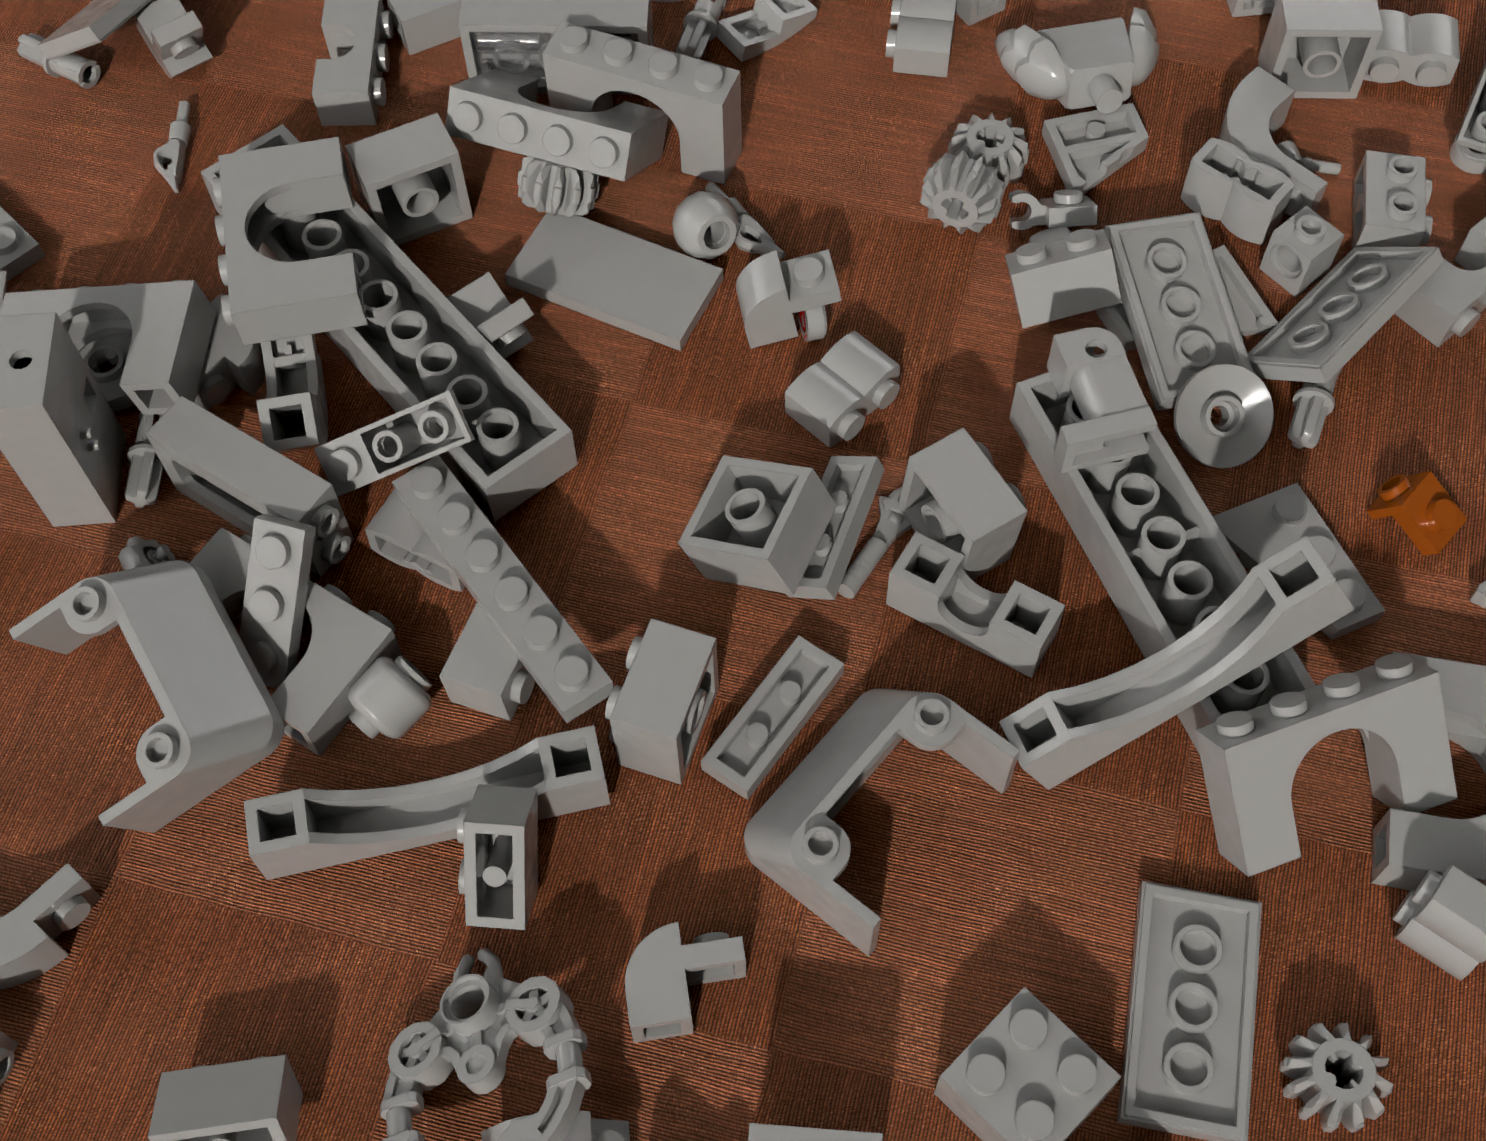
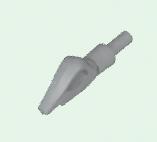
[154,101,192,193]
[705,181,786,259]

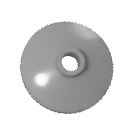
[1174,364,1274,468]

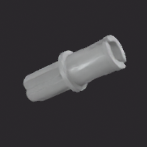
[675,0,727,60]
[17,33,101,89]
[1287,368,1342,449]
[125,412,165,508]

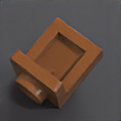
[1366,471,1467,556]

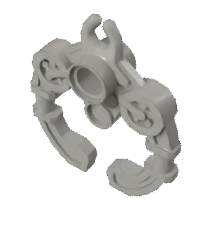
[380,948,592,1141]

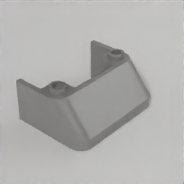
[9,560,284,833]
[744,688,1020,957]

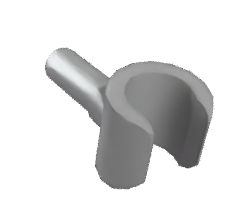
[1277,141,1341,175]

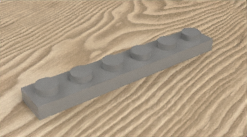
[392,455,614,723]

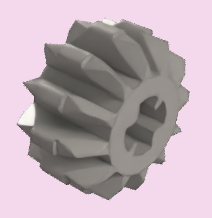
[948,113,1029,190]
[920,150,1005,235]
[517,156,600,217]
[1279,1022,1394,1133]

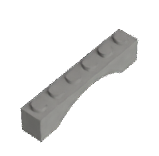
[999,536,1355,790]
[244,725,611,880]

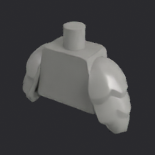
[994,7,1160,114]

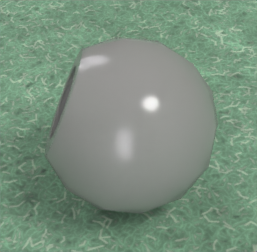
[671,191,740,260]

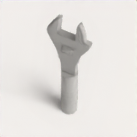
[838,486,912,599]

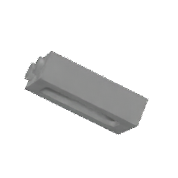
[146,396,354,578]

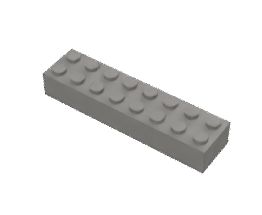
[1009,353,1316,755]

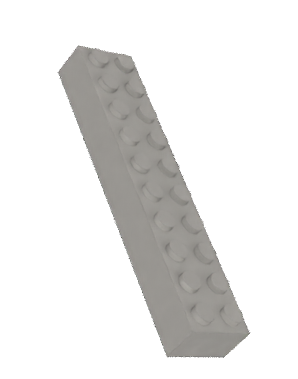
[201,124,578,522]

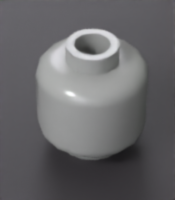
[348,655,433,739]

